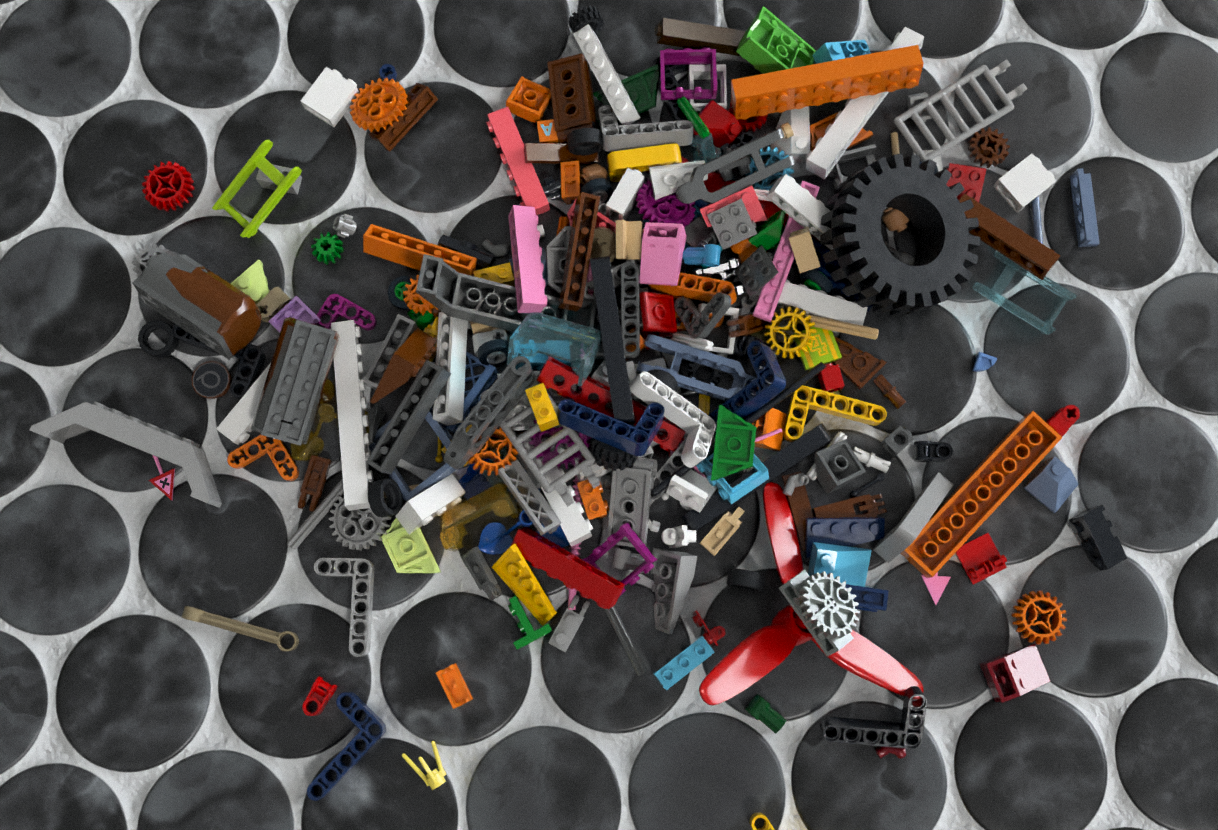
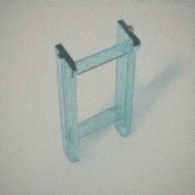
[973,250,1077,335]

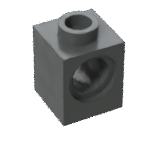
[880,425,914,457]

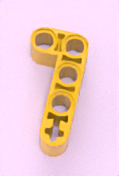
[607,143,682,182]

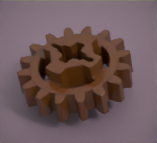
[968,127,1010,168]

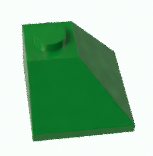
[749,209,785,251]

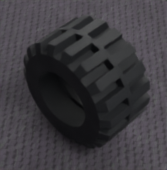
[590,417,638,471]

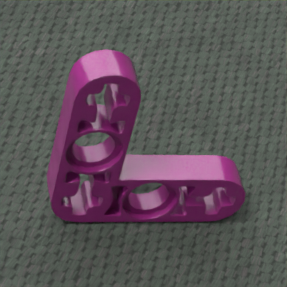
[315,294,377,331]

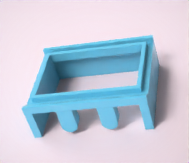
[696,453,769,504]
[653,636,715,690]

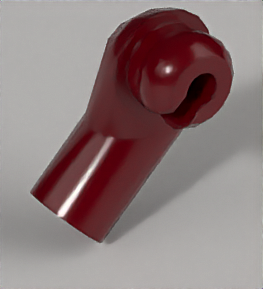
[875,746,907,759]

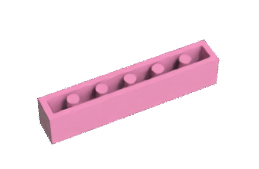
[508,205,547,314]

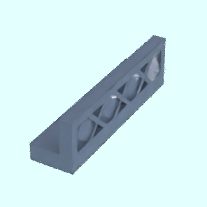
[1070,168,1100,247]

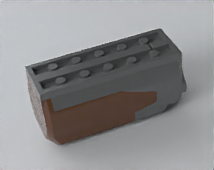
[132,251,261,360]
[251,317,340,446]

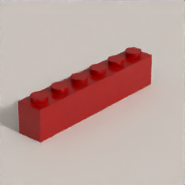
[511,527,625,609]

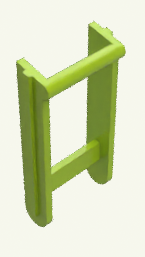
[212,139,302,238]

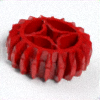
[142,161,195,212]

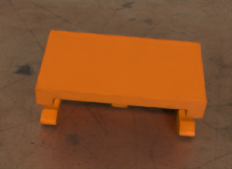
[560,160,580,205]
[436,663,473,709]

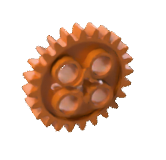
[350,78,408,132]

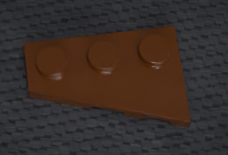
[831,336,887,390]

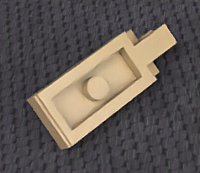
[699,507,745,556]

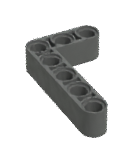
[583,262,640,359]

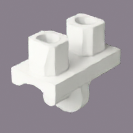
[661,525,696,548]

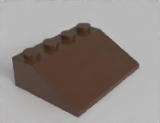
[370,328,438,404]

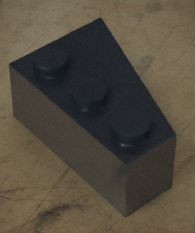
[1069,505,1127,571]

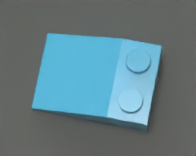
[808,542,872,587]

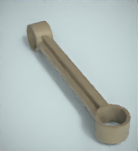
[181,606,299,651]

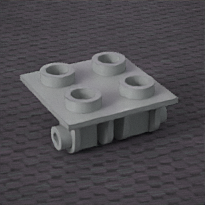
[707,198,757,250]

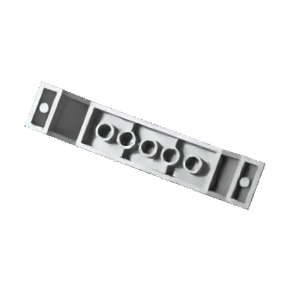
[30,401,222,508]

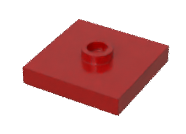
[639,292,677,333]

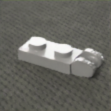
[548,595,591,652]

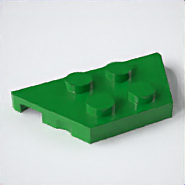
[711,405,756,481]

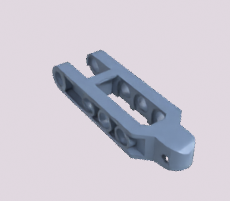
[635,334,756,402]

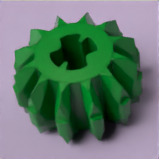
[311,232,344,265]

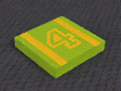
[793,327,842,370]

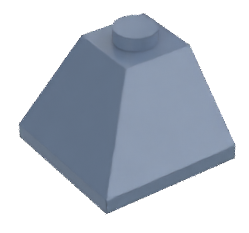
[1024,456,1079,513]

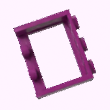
[660,48,717,100]
[582,523,658,596]

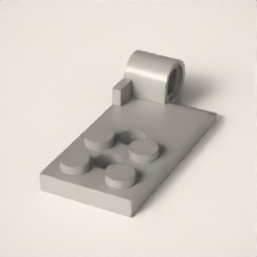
[607,457,657,547]

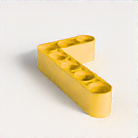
[783,386,887,442]

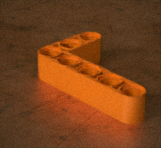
[648,272,737,305]

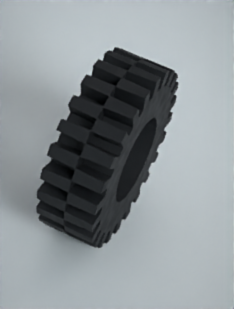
[820,154,980,316]

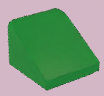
[407,310,435,330]

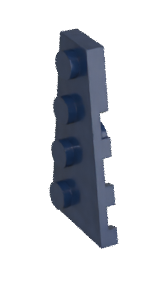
[805,517,885,558]

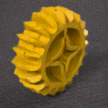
[764,307,817,359]

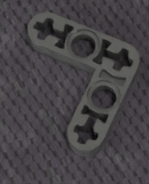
[674,292,731,339]

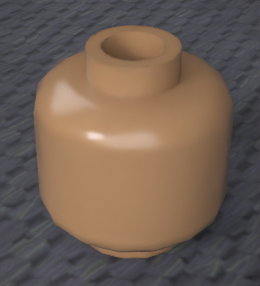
[580,163,608,186]
[881,207,909,232]

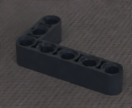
[652,48,700,142]
[172,324,266,400]
[820,686,927,749]

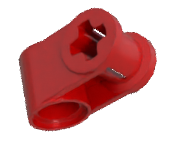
[1046,405,1080,437]
[302,676,337,716]

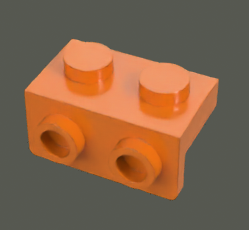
[577,479,609,520]

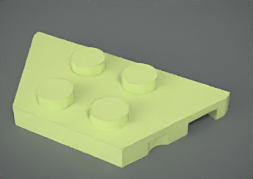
[230,259,270,309]
[381,518,441,573]

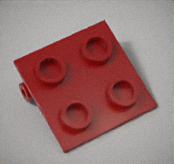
[946,163,986,202]
[956,533,1007,585]
[692,610,726,646]

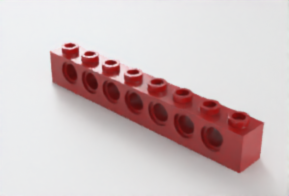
[537,356,686,452]

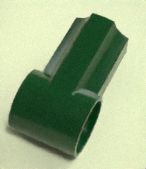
[745,694,787,734]

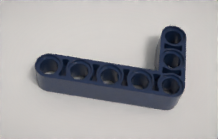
[708,340,786,435]
[557,399,665,456]
[307,692,386,801]

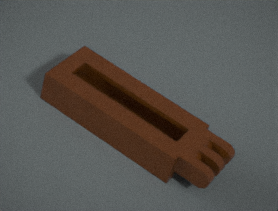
[812,494,887,518]

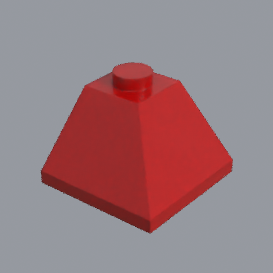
[693,100,743,154]

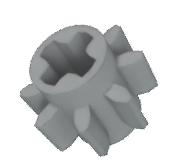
[333,214,357,238]

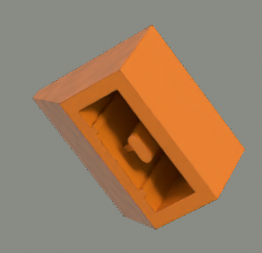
[752,408,787,452]

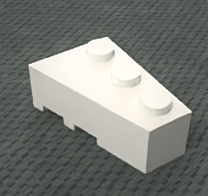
[395,474,466,535]

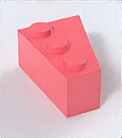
[700,185,767,227]

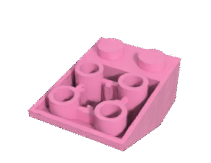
[640,222,687,286]

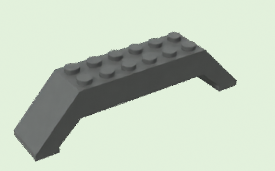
[416,254,602,342]

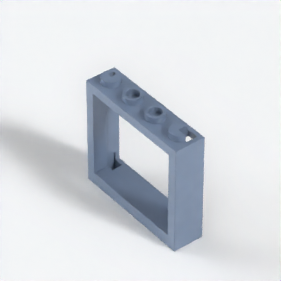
[368,407,457,501]

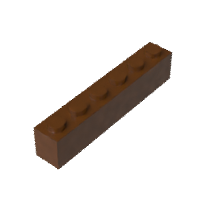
[558,192,600,312]
[959,194,1060,280]

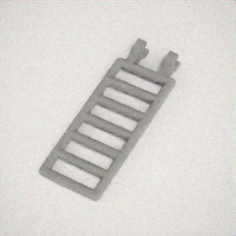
[894,60,1027,163]
[480,364,600,507]

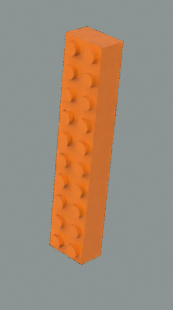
[731,45,924,120]
[900,411,1063,578]

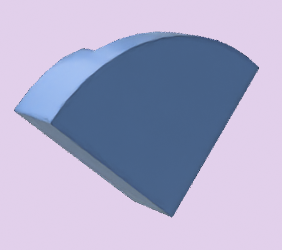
[972,352,997,372]

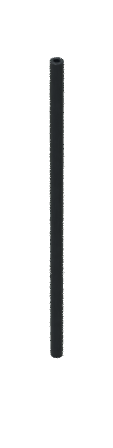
[651,362,826,496]

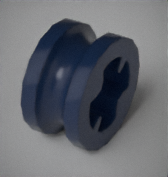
[379,64,397,81]

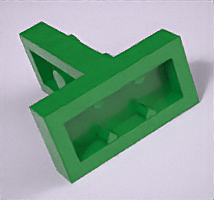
[508,596,553,650]

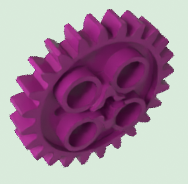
[636,180,696,228]
[529,419,591,470]

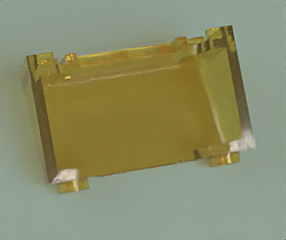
[440,483,522,552]

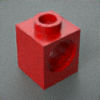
[817,363,845,393]

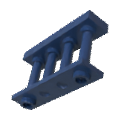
[845,584,889,612]

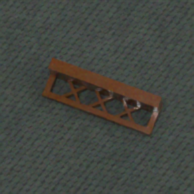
[369,83,438,152]

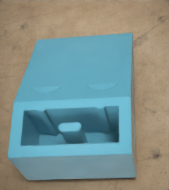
[813,40,871,64]

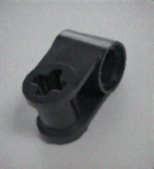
[914,441,953,463]

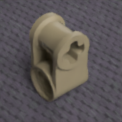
[256,287,292,323]

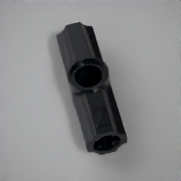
[438,234,495,269]

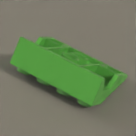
[736,6,816,74]

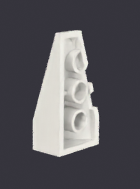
[770,106,810,162]

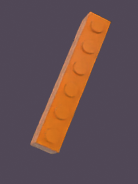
[363,224,477,276]

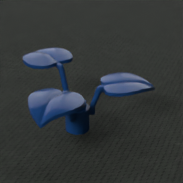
[478,469,569,555]

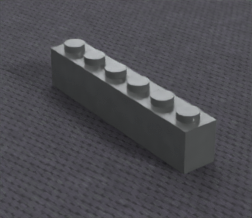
[366,360,451,474]

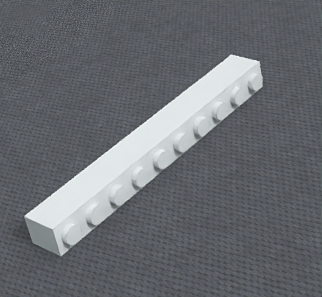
[805,27,924,180]
[331,320,373,511]

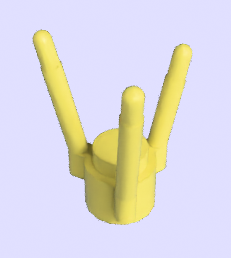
[402,741,446,790]

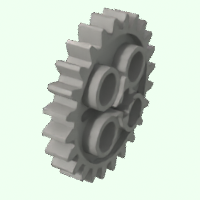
[329,496,391,551]

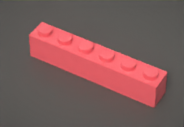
[486,107,550,215]

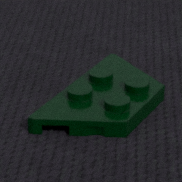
[593,64,660,114]

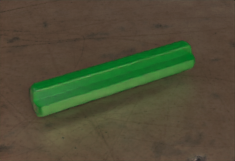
[677,96,710,139]

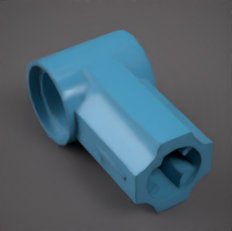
[683,244,721,267]

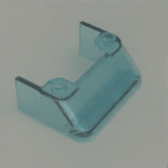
[507,312,601,386]

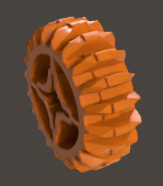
[468,426,518,476]
[1011,591,1067,644]

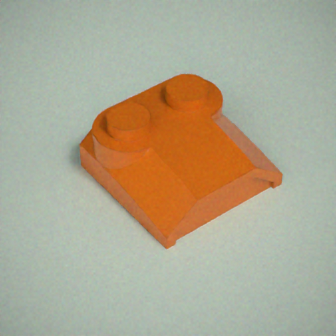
[506,76,551,122]

